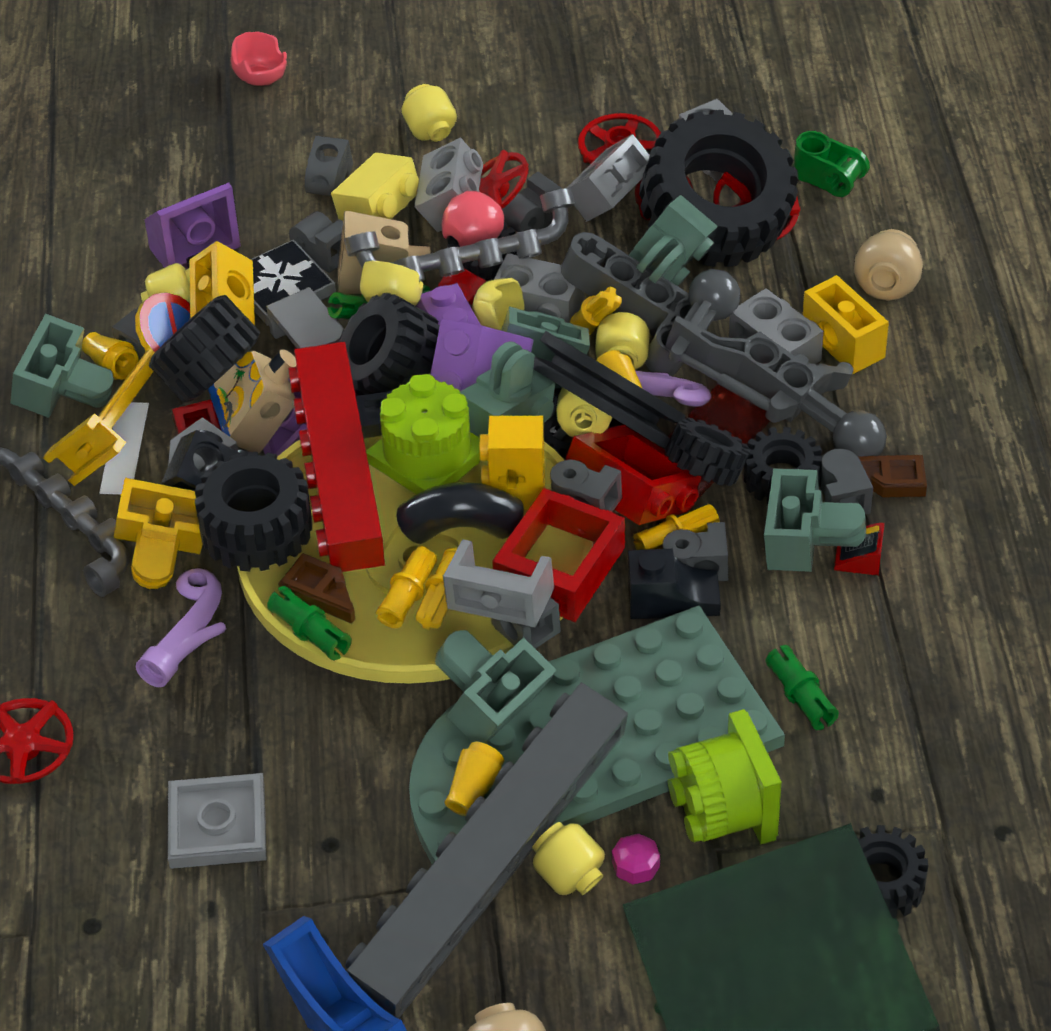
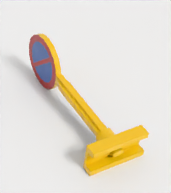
[43,292,190,486]

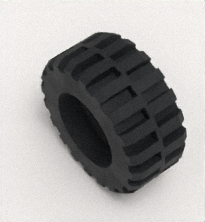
[639,110,798,267]

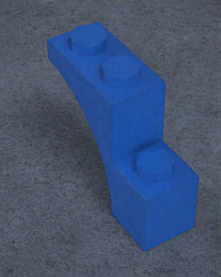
[263,916,407,1031]

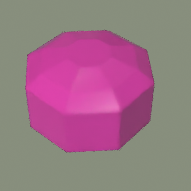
[612,833,660,885]

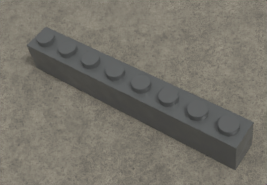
[345,682,628,1019]

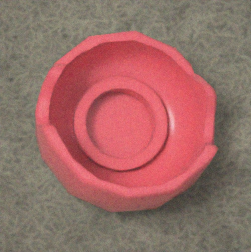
[231,32,287,86]
[441,191,504,247]

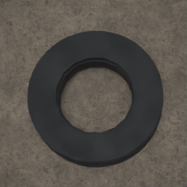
[533,331,686,449]

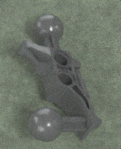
[665,269,887,456]

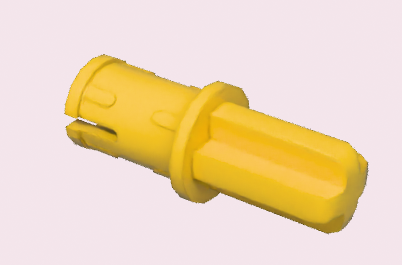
[570,287,622,335]
[633,504,720,550]
[375,546,437,628]
[415,548,457,630]

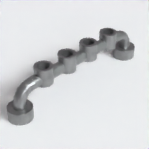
[344,188,575,282]
[0,448,129,597]

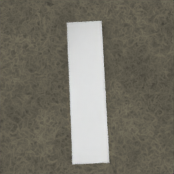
[99,402,149,494]

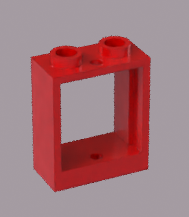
[565,425,702,525]
[492,488,625,622]

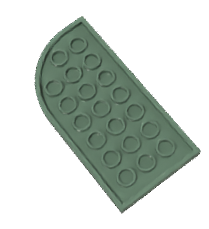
[409,605,785,865]

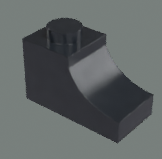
[628,548,721,619]

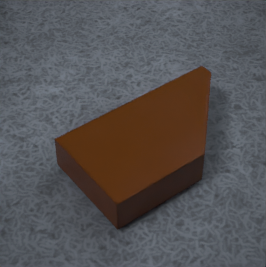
[858,455,927,497]
[278,553,355,624]

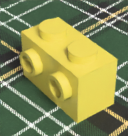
[331,152,419,221]

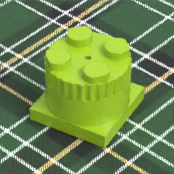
[366,374,481,494]
[667,709,782,845]

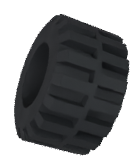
[340,293,440,395]
[149,294,260,403]
[194,452,313,572]

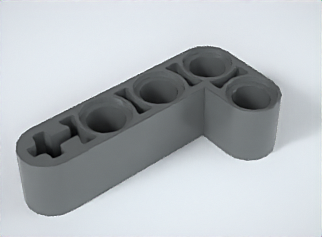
[561,232,691,376]

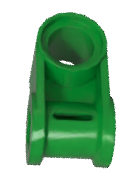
[793,131,870,197]

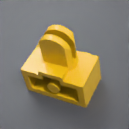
[113,478,203,589]

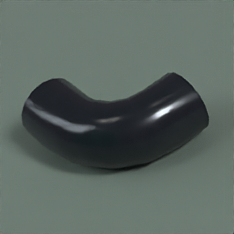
[396,482,524,544]

